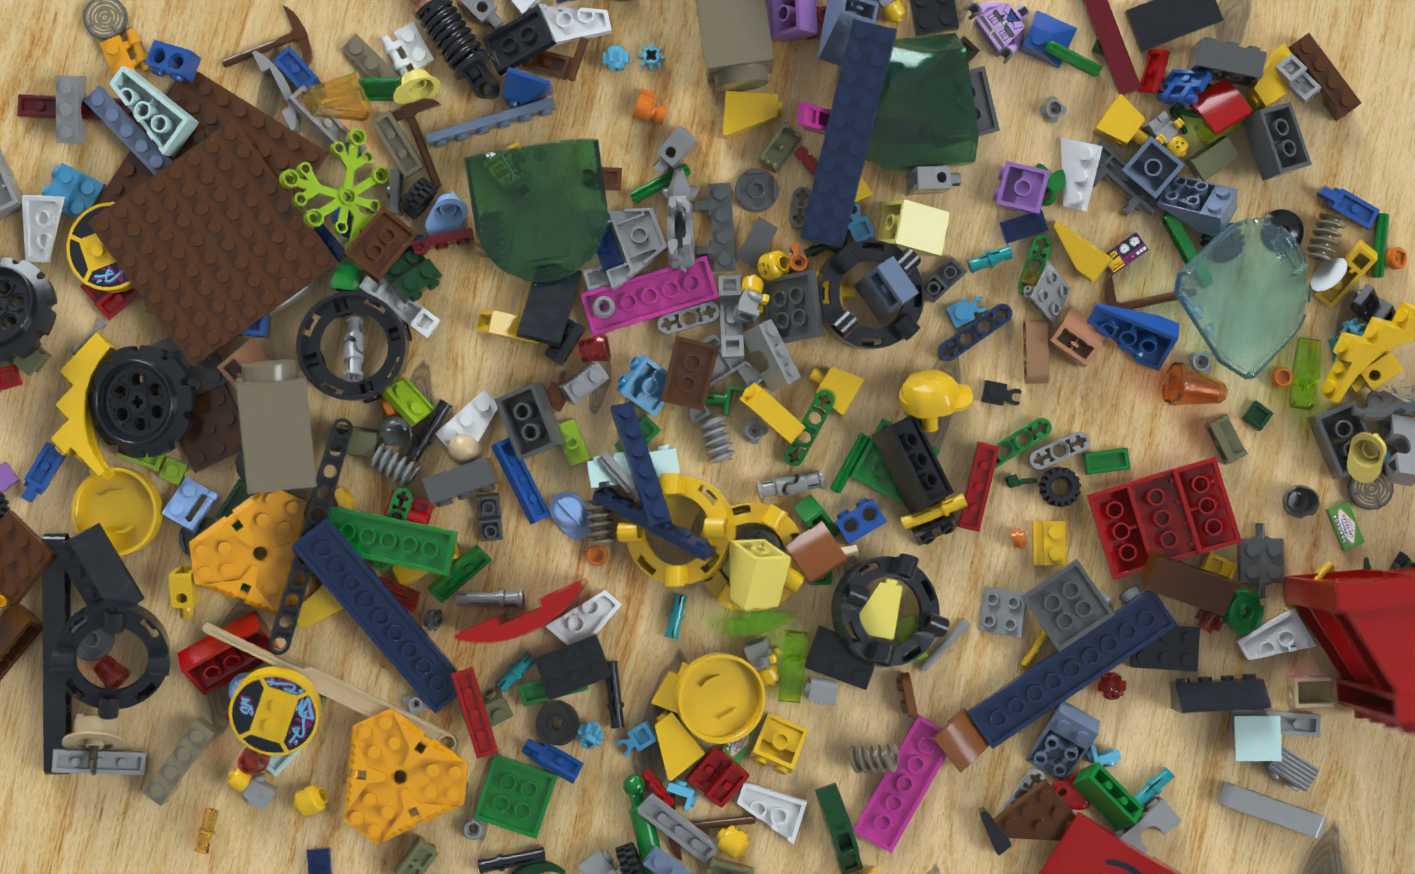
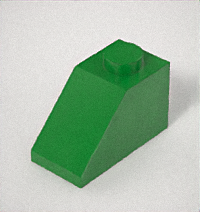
[330,261,363,292]
[793,494,840,538]

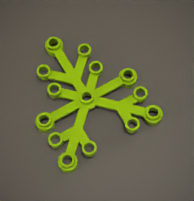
[279,128,390,250]

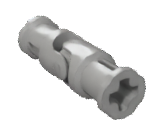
[344,315,364,382]
[756,470,825,500]

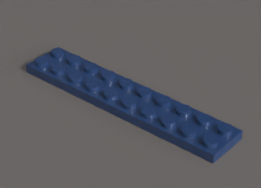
[800,19,897,248]
[291,517,458,713]
[967,590,1178,749]

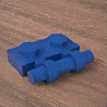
[1156,69,1212,106]

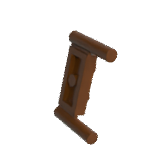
[517,37,588,81]

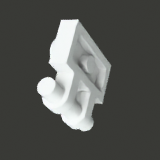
[381,22,435,77]

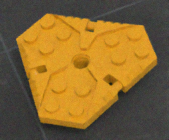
[189,490,317,618]
[343,707,469,845]

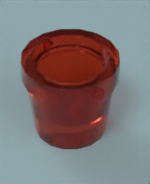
[579,333,611,363]
[93,655,131,689]
[237,747,270,774]

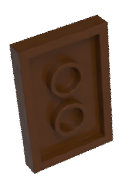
[342,207,418,284]
[661,336,719,411]

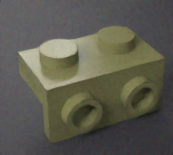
[460,686,514,727]

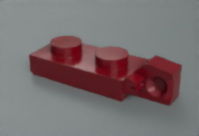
[412,228,474,256]

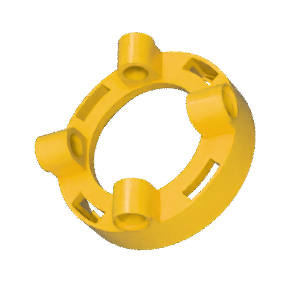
[617,473,736,587]
[699,502,805,611]

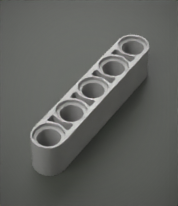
[1217,781,1328,839]

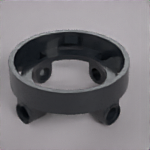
[817,240,924,350]
[296,291,412,403]
[831,554,949,667]
[51,600,170,720]

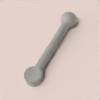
[71,319,107,355]

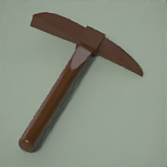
[222,6,312,68]
[392,99,442,189]
[1106,276,1196,310]
[668,794,756,861]

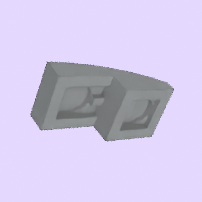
[1275,53,1321,104]

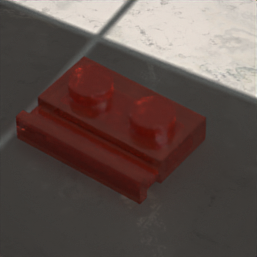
[379,576,421,614]

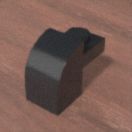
[1350,284,1396,323]

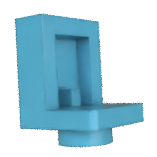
[1085,743,1122,767]
[667,778,697,812]

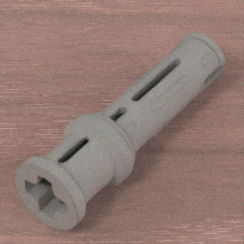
[456,589,525,609]

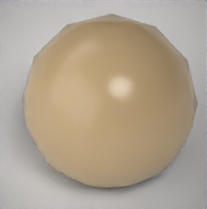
[449,434,479,465]

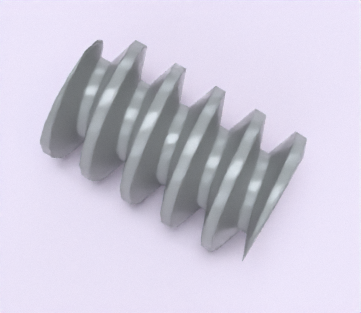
[700,416,735,465]
[370,443,421,488]

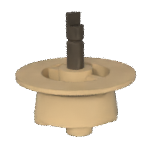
[62,713,127,776]

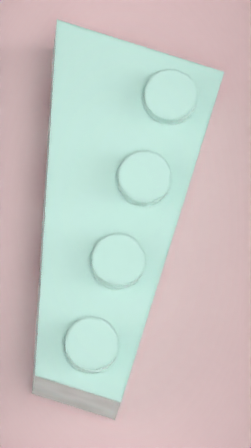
[109,66,199,158]
[587,445,680,488]

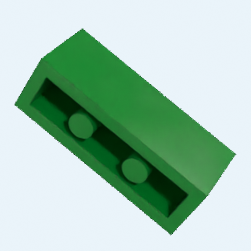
[1073,762,1144,830]

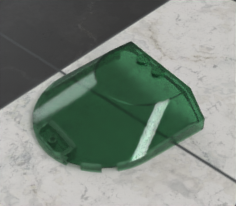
[865,33,979,171]
[464,138,608,282]

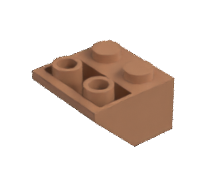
[1048,307,1105,368]
[217,337,272,388]

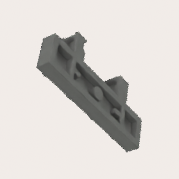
[1093,140,1162,217]
[693,183,736,272]

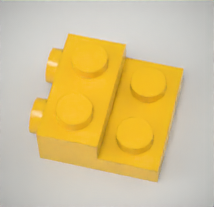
[750,712,809,775]

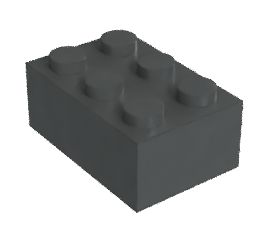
[1187,37,1267,87]
[1242,102,1312,181]
[494,382,566,461]
[1307,400,1370,479]
[422,457,499,507]

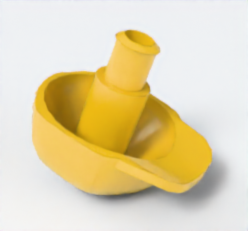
[898,369,973,433]

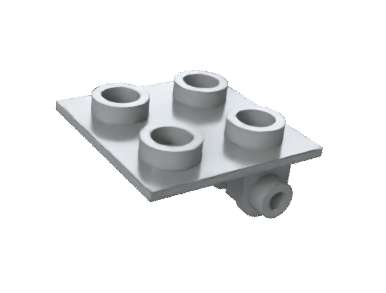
[1024,262,1071,324]
[978,586,1026,638]

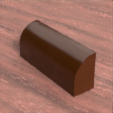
[1142,551,1238,616]
[0,603,43,681]

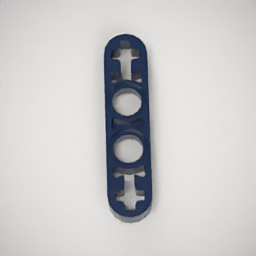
[938,304,1012,361]

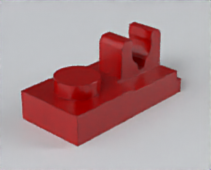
[1138,49,1170,95]

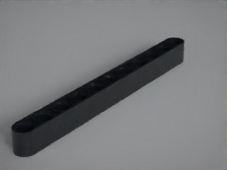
[269,418,353,655]
[42,533,72,775]

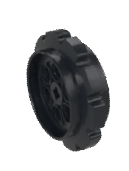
[0,257,57,367]
[89,345,197,458]

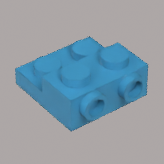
[41,163,106,219]
[616,354,667,417]

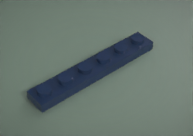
[610,401,671,528]
[592,487,717,561]

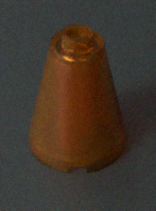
[1162,362,1228,406]

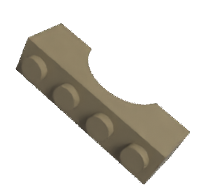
[143,718,220,806]

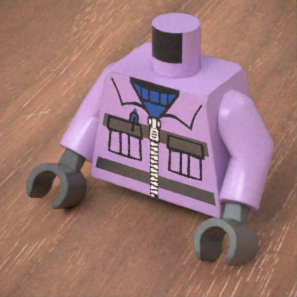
[964,2,1029,64]

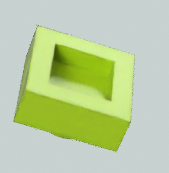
[159,457,190,486]

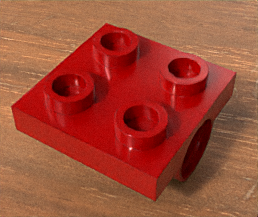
[384,490,435,525]

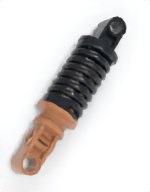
[410,0,500,99]

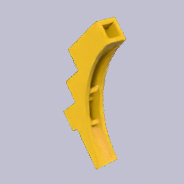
[1320,302,1415,403]
[51,332,118,480]
[297,487,364,629]

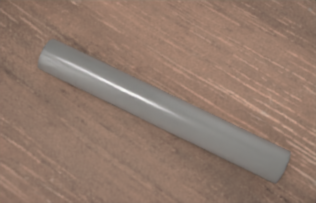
[919,619,971,672]

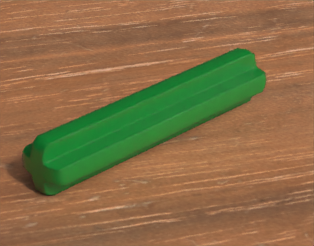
[1045,41,1102,76]
[630,163,691,203]
[1371,213,1389,278]
[830,433,870,494]

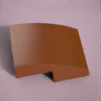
[785,521,848,584]
[932,708,989,773]

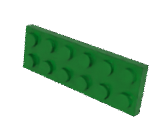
[328,506,458,576]

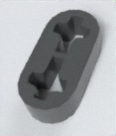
[789,187,811,229]

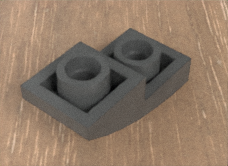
[736,217,778,268]
[923,256,967,303]
[477,493,503,542]

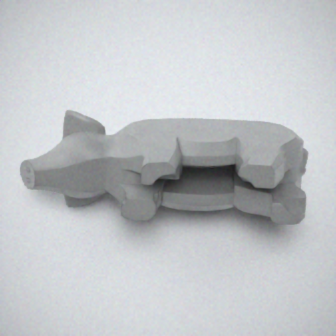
[661,168,699,272]

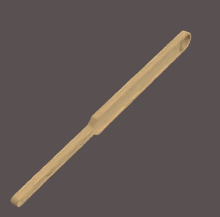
[202,623,457,751]

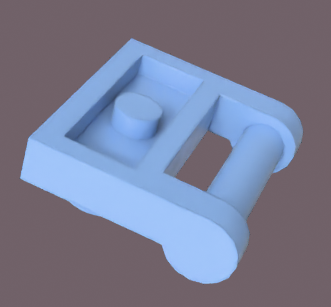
[162,477,220,534]

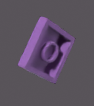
[993,161,1050,215]

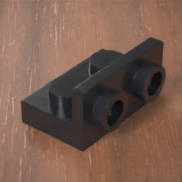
[545,318,586,366]
[906,498,958,546]

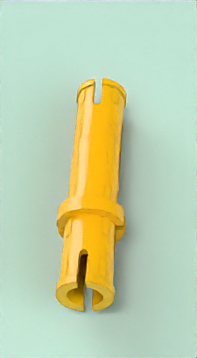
[901,493,968,531]

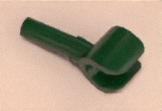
[1169,103,1188,134]
[1005,474,1038,488]

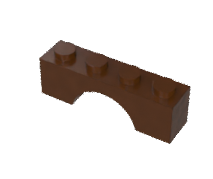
[1289,33,1362,121]

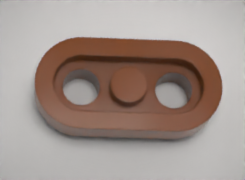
[896,672,918,717]

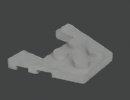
[584,208,668,291]
[689,334,764,425]

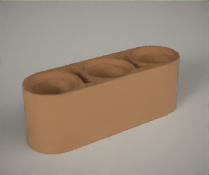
[1023,320,1049,384]

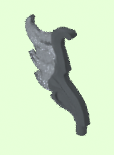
[1351,380,1415,421]

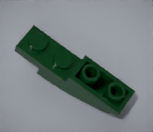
[815,783,864,874]

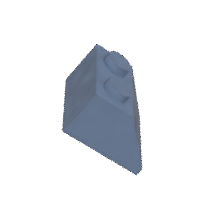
[1121,136,1185,199]

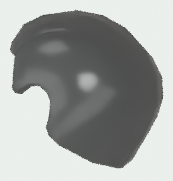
[377,416,412,446]
[1282,485,1320,519]

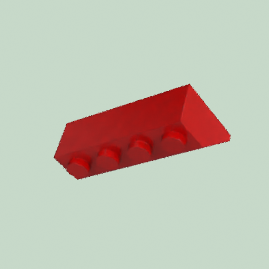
[177,610,279,696]

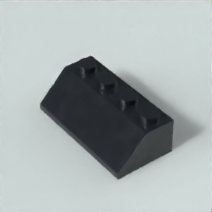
[871,415,954,515]
[52,523,145,605]
[1170,674,1271,713]

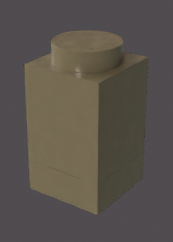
[695,0,774,93]
[236,360,317,494]

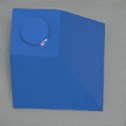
[1019,10,1077,68]
[502,67,554,108]

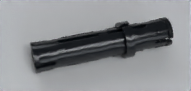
[406,399,452,462]
[606,661,625,729]
[478,847,546,874]

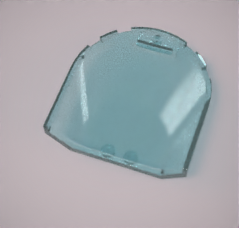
[1174,218,1311,379]

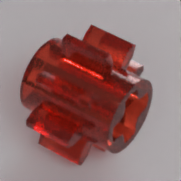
[1195,608,1224,634]
[1098,672,1126,700]

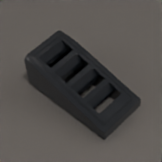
[979,807,1012,856]

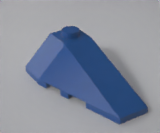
[1087,303,1179,371]

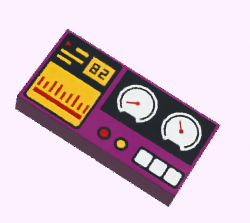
[1106,232,1149,275]

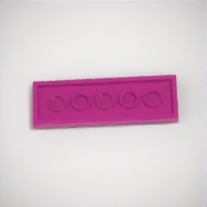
[580,256,719,337]
[853,715,946,853]

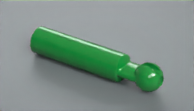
[623,774,661,874]

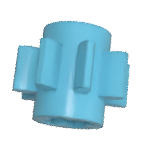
[638,43,665,72]
[603,46,629,71]
[1339,318,1367,336]
[576,721,605,749]

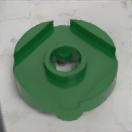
[1222,589,1264,634]

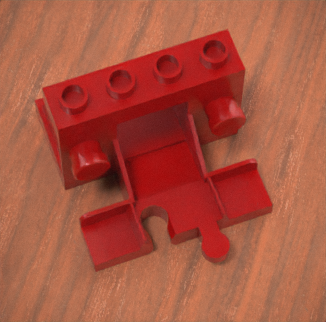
[1282,566,1415,734]

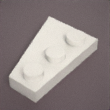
[539,4,612,46]
[1060,137,1103,211]
[22,195,65,263]
[435,390,498,449]
[545,590,622,645]
[1235,608,1317,660]
[737,781,807,844]

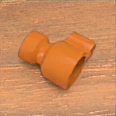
[632,88,667,125]
[789,243,809,274]

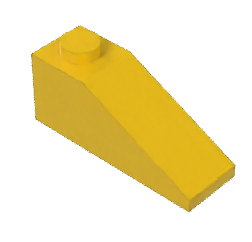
[1053,221,1113,282]
[1314,239,1378,309]

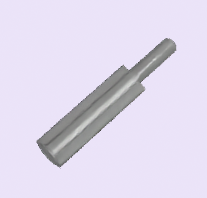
[597,451,640,502]

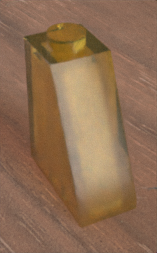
[302,73,374,121]

